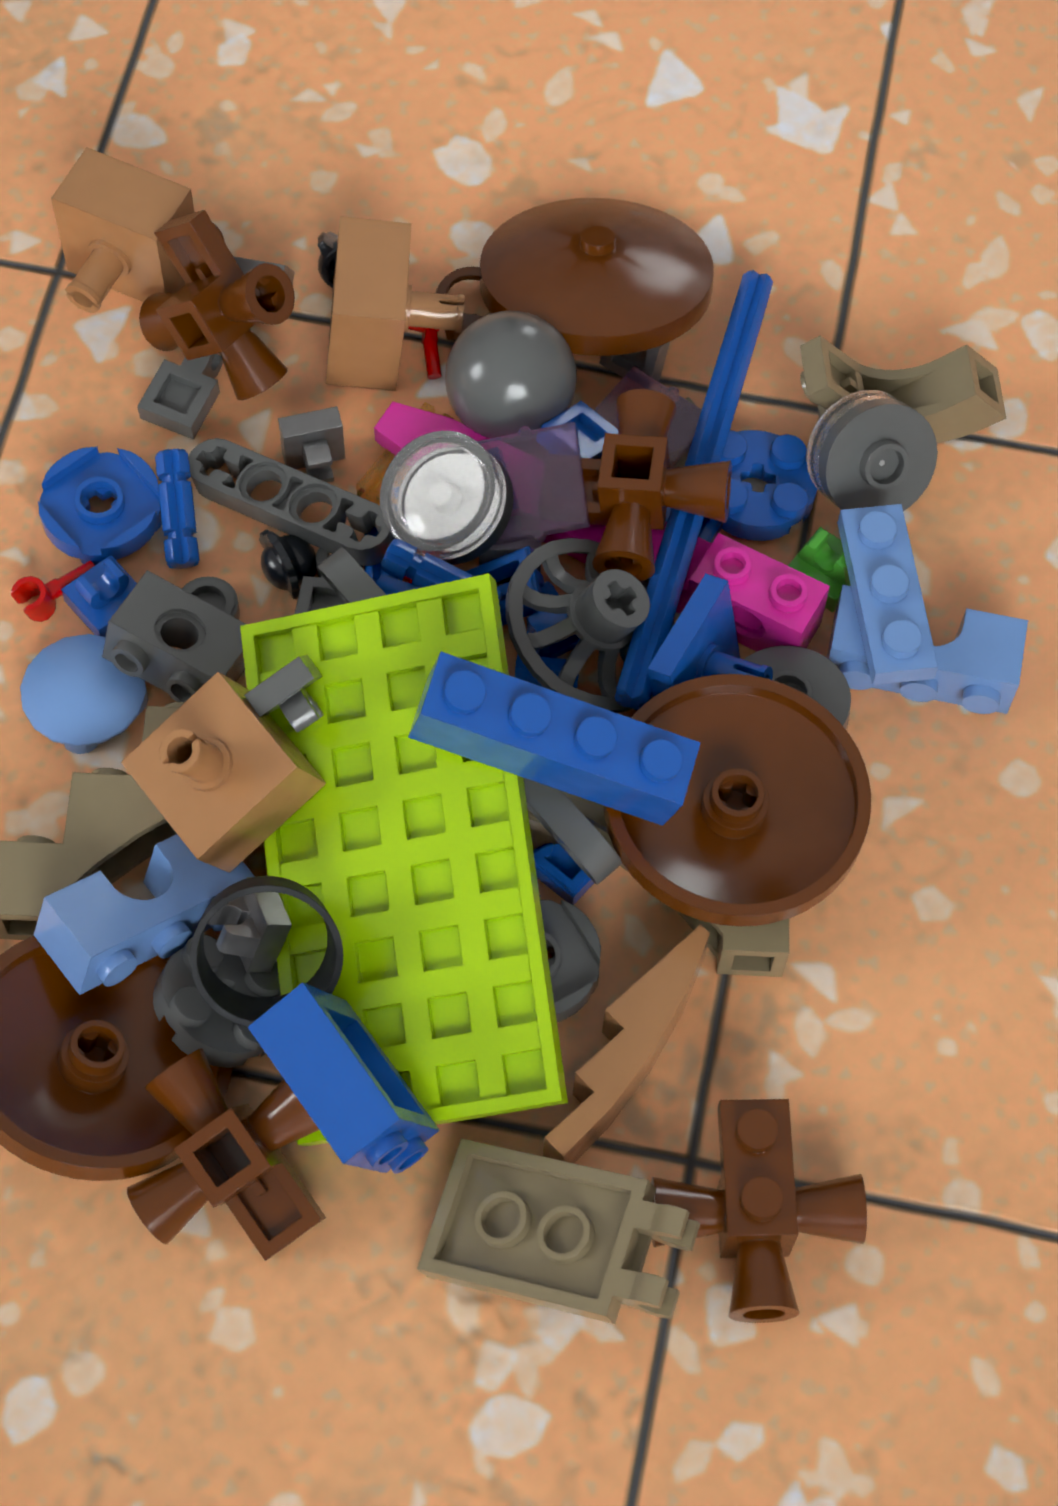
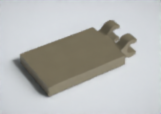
[417,1138,700,1324]

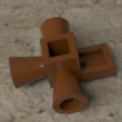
[139,209,295,400]
[539,389,732,581]
[127,1048,326,1261]
[651,1099,867,1323]

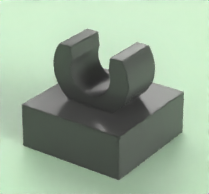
[244,655,324,732]

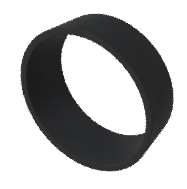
[190,876,343,1027]

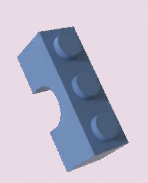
[827,585,1028,714]
[34,834,255,995]

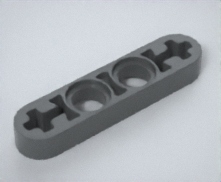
[189,438,397,566]

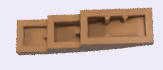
[543,924,710,1163]

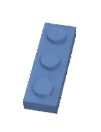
[837,504,938,685]

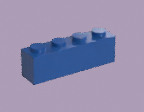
[408,652,701,826]

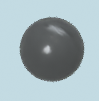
[445,310,577,444]

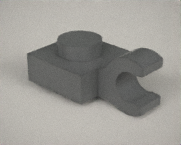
[137,354,223,440]

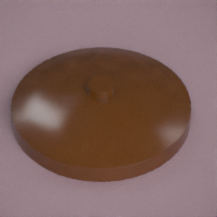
[480,198,714,356]
[603,674,871,927]
[0,936,233,1181]

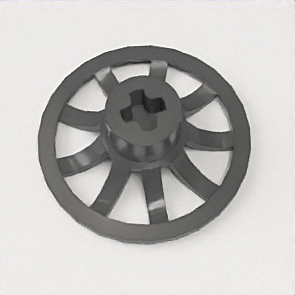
[505,538,675,713]

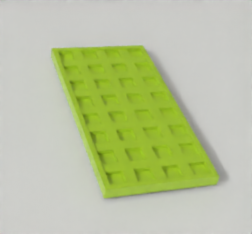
[240,573,568,1146]

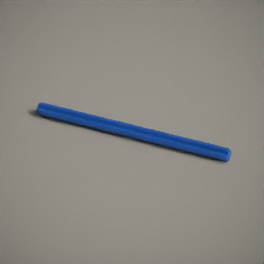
[615,270,773,711]

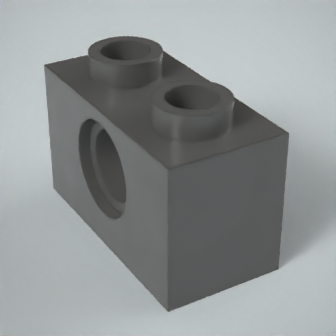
[102,570,246,702]

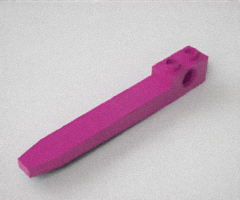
[374,401,830,652]

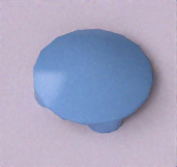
[20,634,148,754]

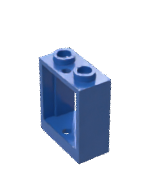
[248,982,440,1174]

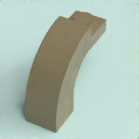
[800,336,1006,443]

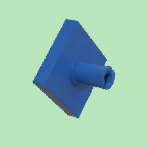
[647,573,773,697]

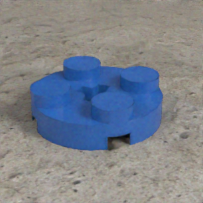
[721,430,818,541]
[38,447,162,565]

